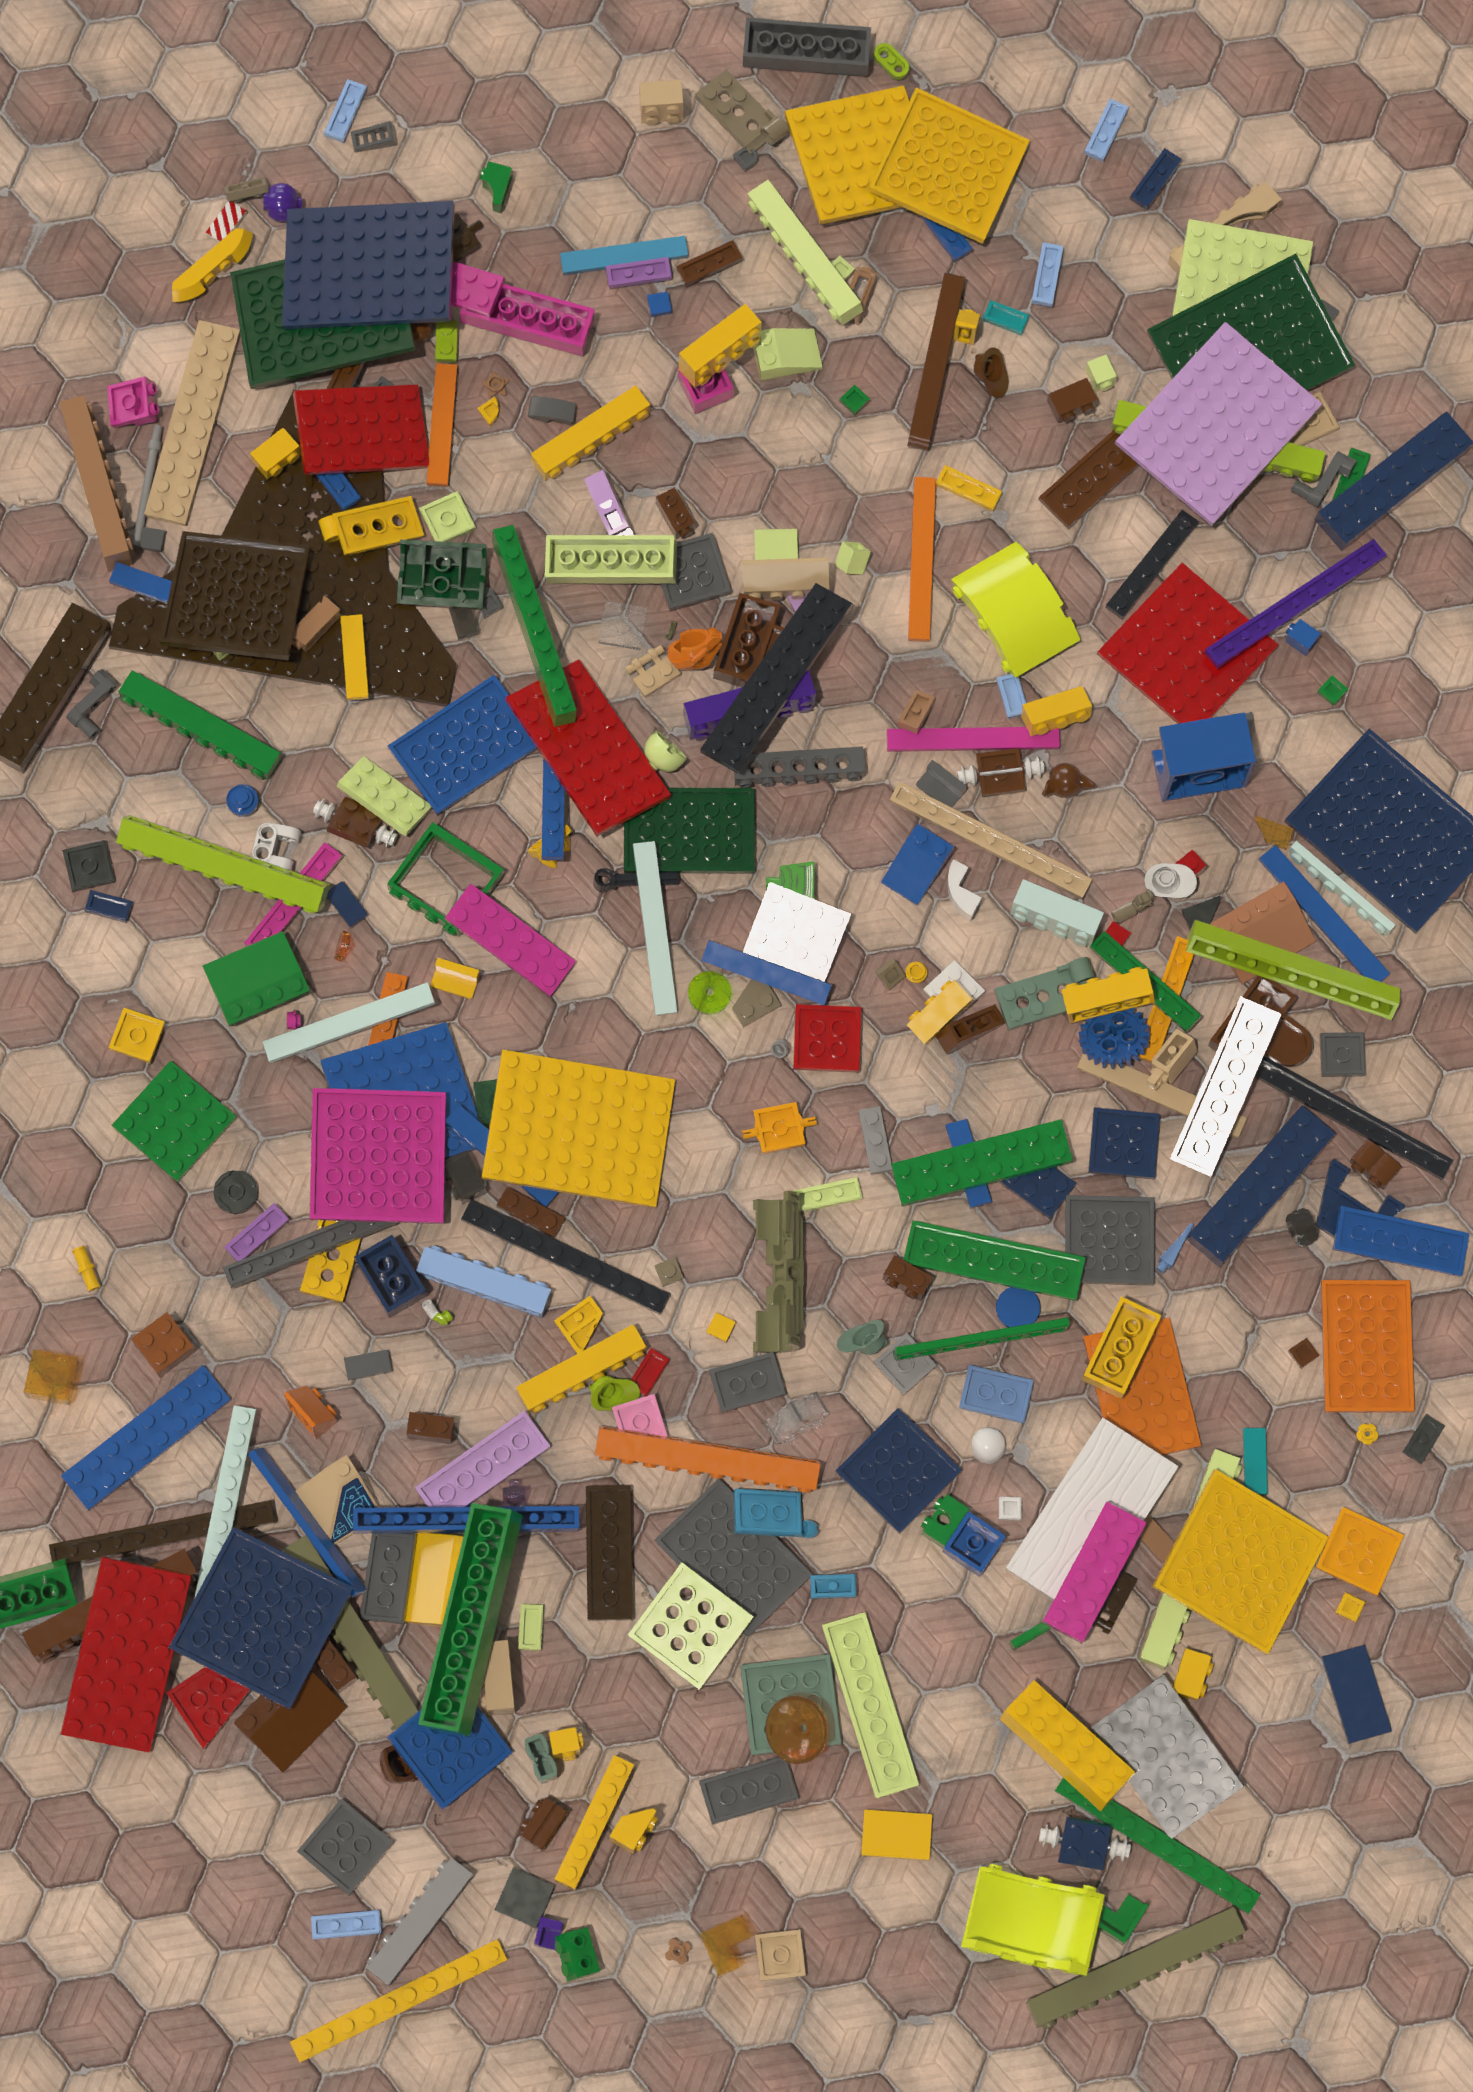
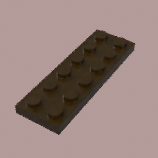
[586,1485,633,1621]

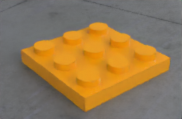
[1315,1507,1404,1597]

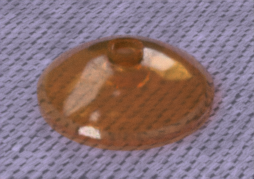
[765,1695,829,1764]

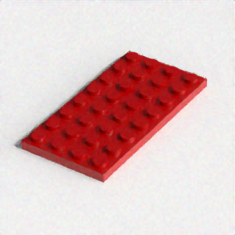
[505,659,671,837]
[60,1556,191,1753]

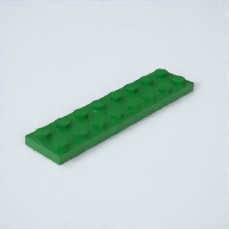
[891,1119,1073,1207]
[903,1220,1086,1301]

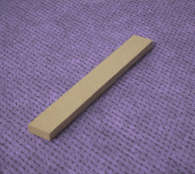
[1077,1054,1247,1139]

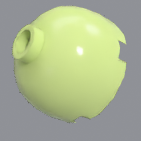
[644,730,687,772]

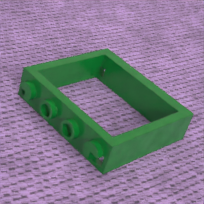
[387,822,504,937]

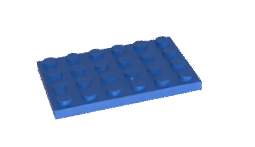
[388,675,537,816]

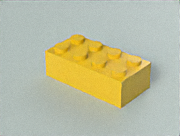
[679,303,762,388]
[1061,967,1155,1024]
[1082,1296,1162,1399]

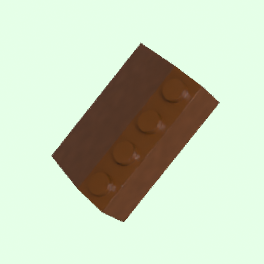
[233,1671,347,1773]

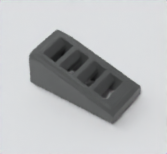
[351,121,398,153]

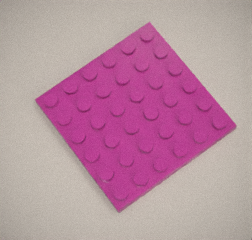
[309,1088,446,1224]

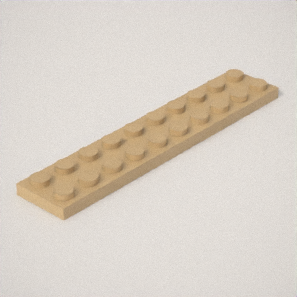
[144,320,240,527]

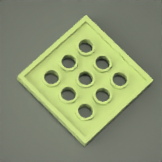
[628,1563,754,1690]

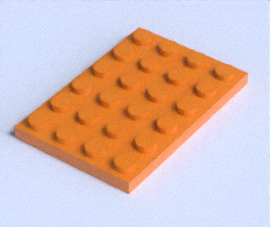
[1321,1280,1414,1413]
[1083,1318,1201,1456]

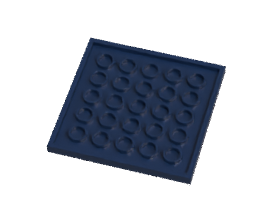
[169,1527,354,1710]

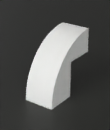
[947,859,982,922]

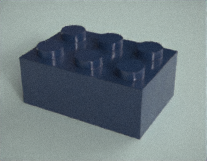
[354,1235,427,1318]

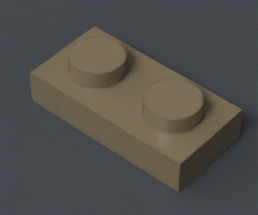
[224,177,269,202]

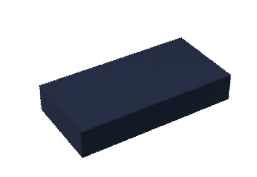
[327,881,368,929]
[84,890,133,923]

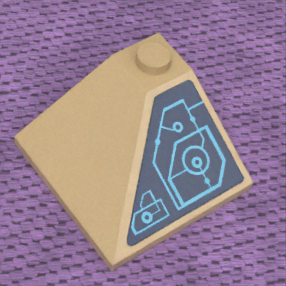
[295,1455,379,1545]

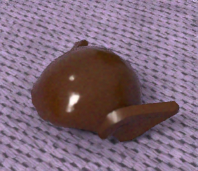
[1042,763,1096,798]

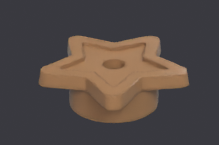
[482,372,509,398]

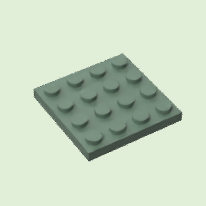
[740,1654,841,1756]

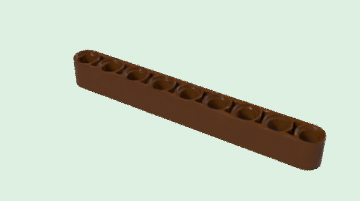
[907,273,965,450]

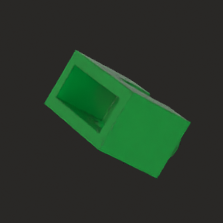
[920,1494,969,1548]

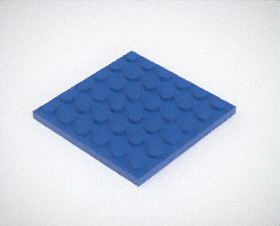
[320,1022,480,1160]

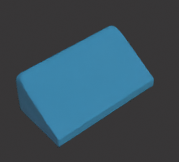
[810,1574,856,1599]

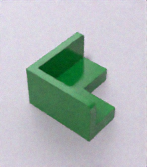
[1097,1894,1149,1946]

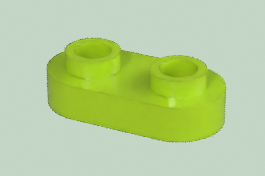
[874,43,909,80]

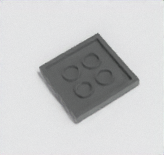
[661,533,731,611]
[297,1798,393,1896]

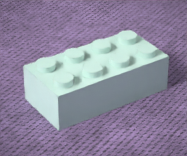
[1010,879,1104,947]

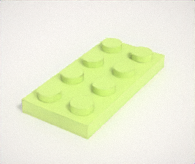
[337,756,431,837]

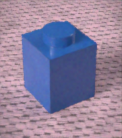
[1285,619,1321,656]

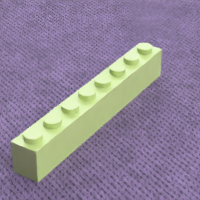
[747,180,863,325]

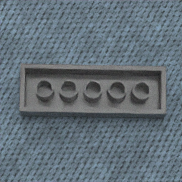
[743,17,871,76]

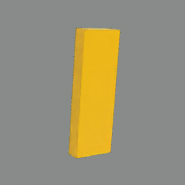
[935,465,1002,512]

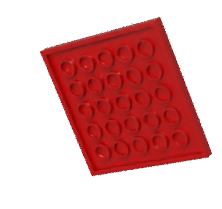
[1097,562,1279,724]

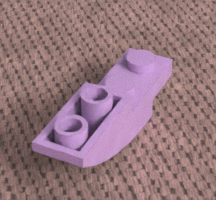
[584,469,634,535]

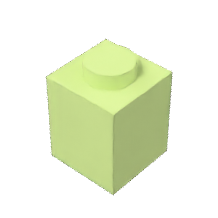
[1085,354,1117,392]

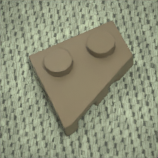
[732,979,781,1028]

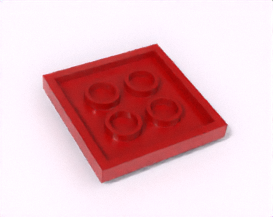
[793,1004,861,1073]

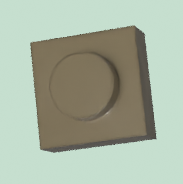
[876,958,905,990]
[655,1258,683,1287]

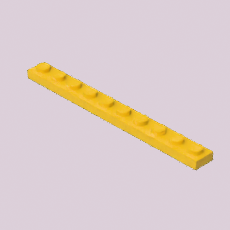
[290,1939,508,2063]

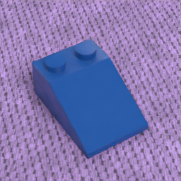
[881,823,954,906]

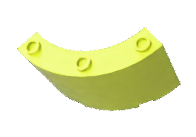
[951,542,1080,678]
[961,1864,1105,1976]

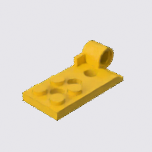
[318,496,424,555]
[300,1220,361,1303]

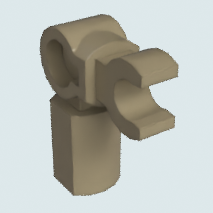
[1111,889,1154,924]

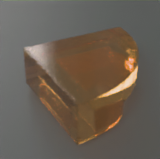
[334,931,350,961]

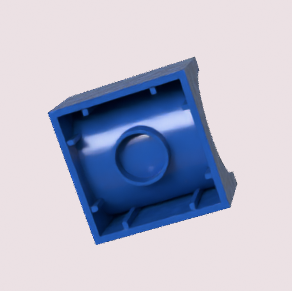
[1151,712,1256,802]

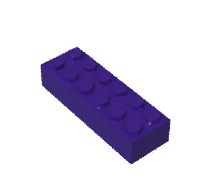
[683,670,816,740]

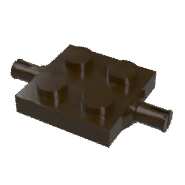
[453,213,484,262]

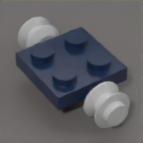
[1039,1816,1131,1870]

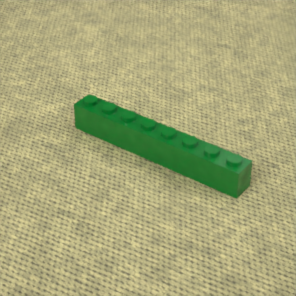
[118,670,282,781]

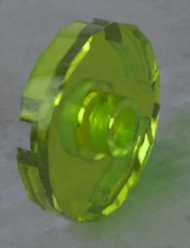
[688,971,731,1015]

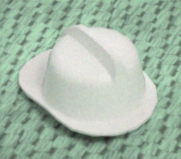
[1144,863,1197,898]

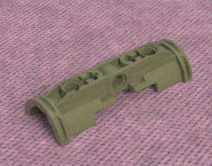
[753,1190,804,1353]

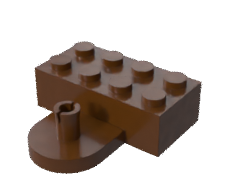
[713,593,784,687]
[1208,976,1311,1067]

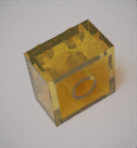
[23,1349,80,1406]

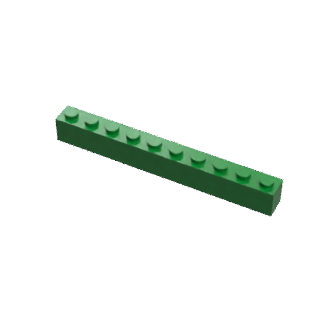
[492,525,577,727]

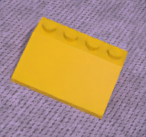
[405,1533,463,1628]

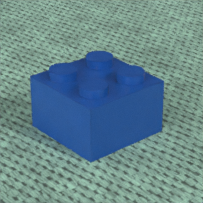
[942,1511,1006,1577]

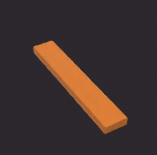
[426,363,457,487]

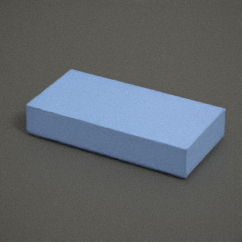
[996,674,1026,719]

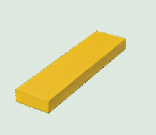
[341,615,369,700]

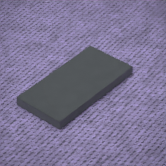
[359,1533,417,1625]
[699,1755,799,1825]

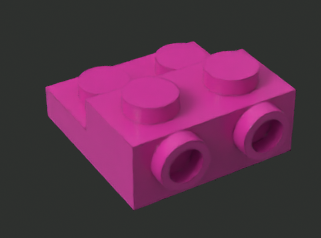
[107,376,159,428]

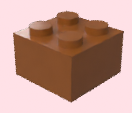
[131,1312,196,1378]

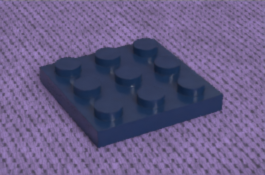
[1088,1107,1160,1180]

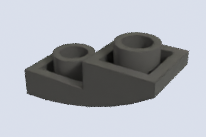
[528,396,576,425]

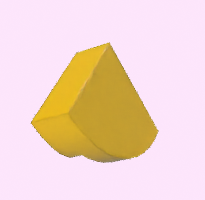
[477,397,499,427]

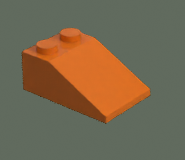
[284,1385,337,1440]

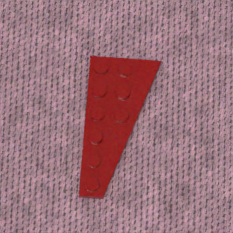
[166,1667,251,1750]

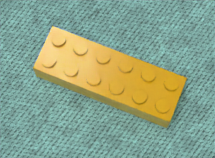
[1000,1680,1135,1811]

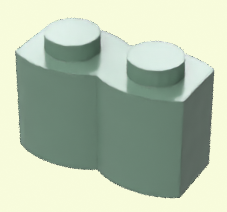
[525,1733,557,1784]

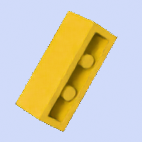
[1021,686,1092,736]
[907,980,975,1044]

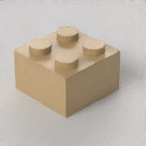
[639,80,683,125]

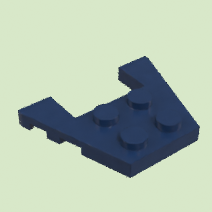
[1315,1159,1405,1238]

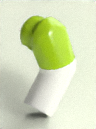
[422,1300,453,1326]

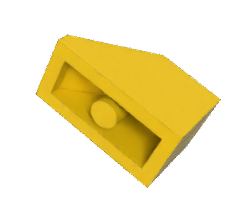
[953,309,980,345]

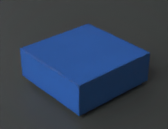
[647,291,672,317]

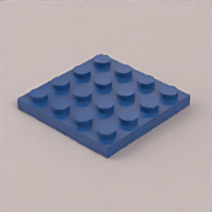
[386,1706,512,1809]

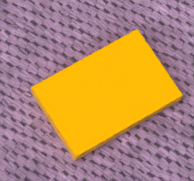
[861,1809,932,1861]

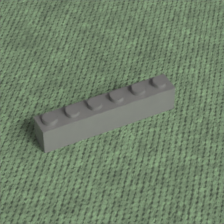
[366,1858,473,1987]

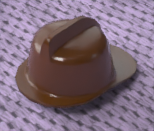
[973,347,1009,398]

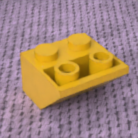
[610,1808,658,1854]

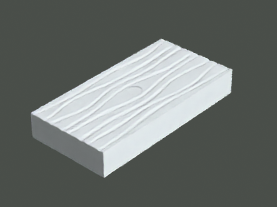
[1005,1418,1179,1601]

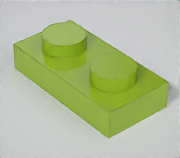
[435,320,458,363]

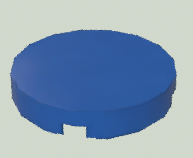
[996,1287,1040,1328]

